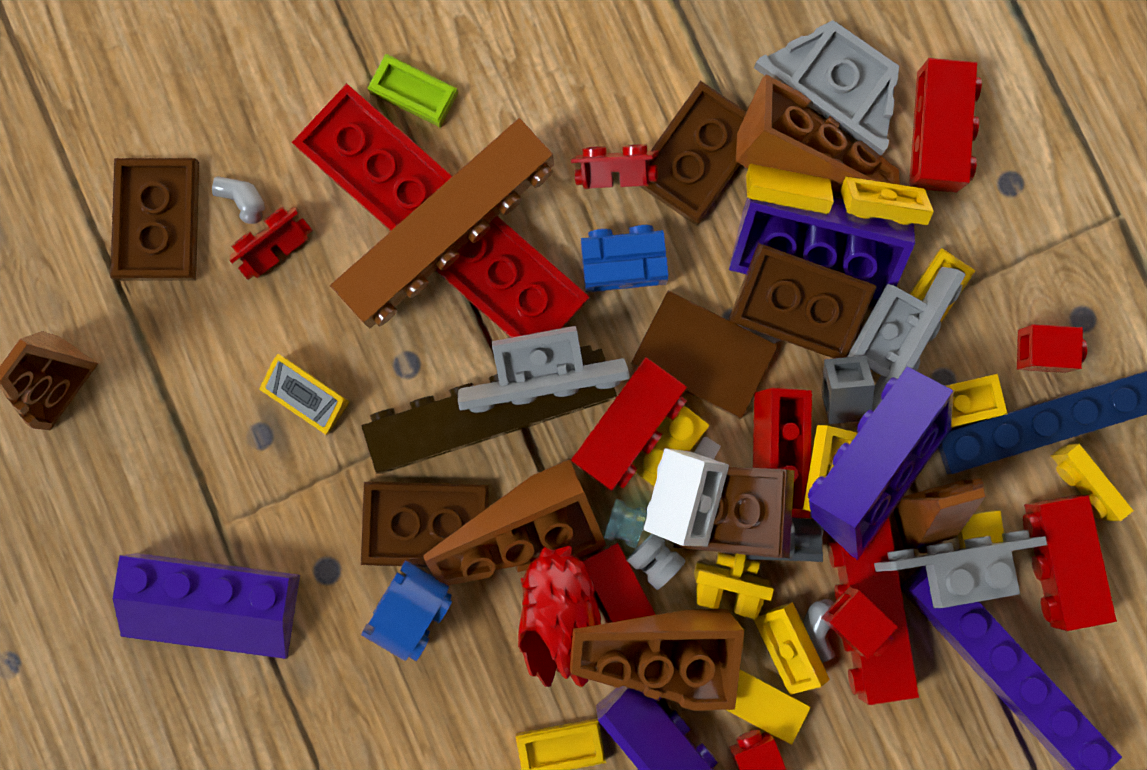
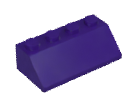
[729,197,915,306]
[808,366,954,560]
[112,553,300,659]
[596,686,718,770]

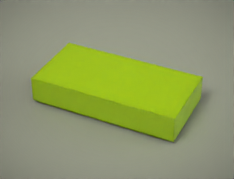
[367,54,458,128]

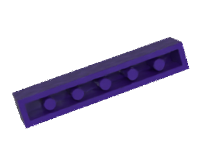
[900,565,1122,770]

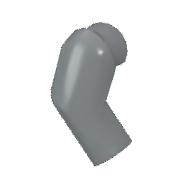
[212,176,265,224]
[803,599,835,663]

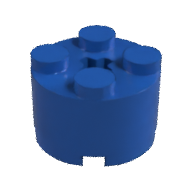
[361,560,452,661]

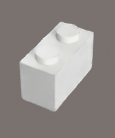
[643,448,729,547]

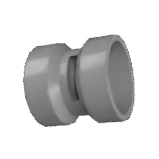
[627,534,686,590]

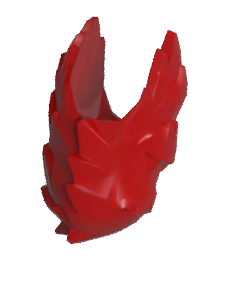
[518,545,602,687]

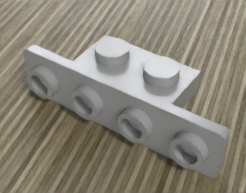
[847,267,965,411]
[458,326,630,413]
[874,530,1047,608]

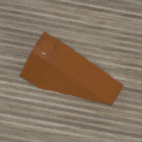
[736,74,900,193]
[0,331,98,431]
[423,459,607,586]
[893,477,986,554]
[570,609,744,711]

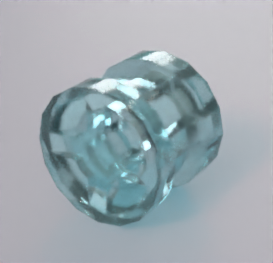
[604,499,647,548]

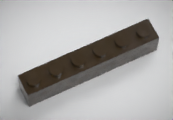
[361,345,617,474]

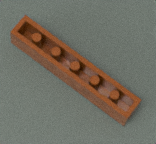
[329,118,554,328]

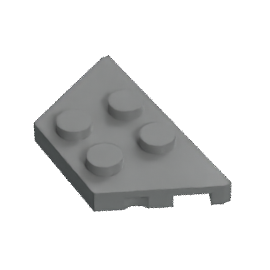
[754,20,899,155]

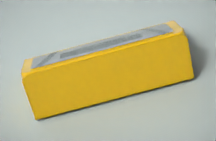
[259,354,351,435]

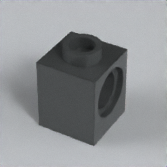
[822,356,875,424]

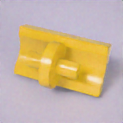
[694,552,774,619]

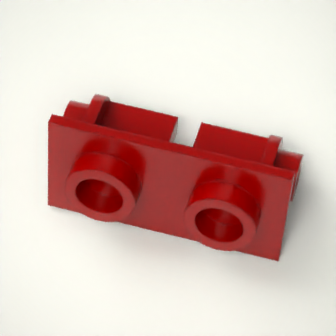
[571,144,659,189]
[229,206,313,280]

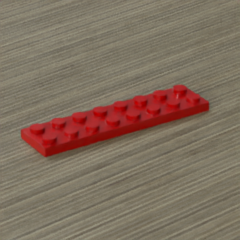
[291,83,589,338]

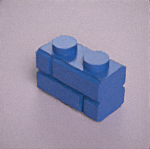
[581,225,669,293]

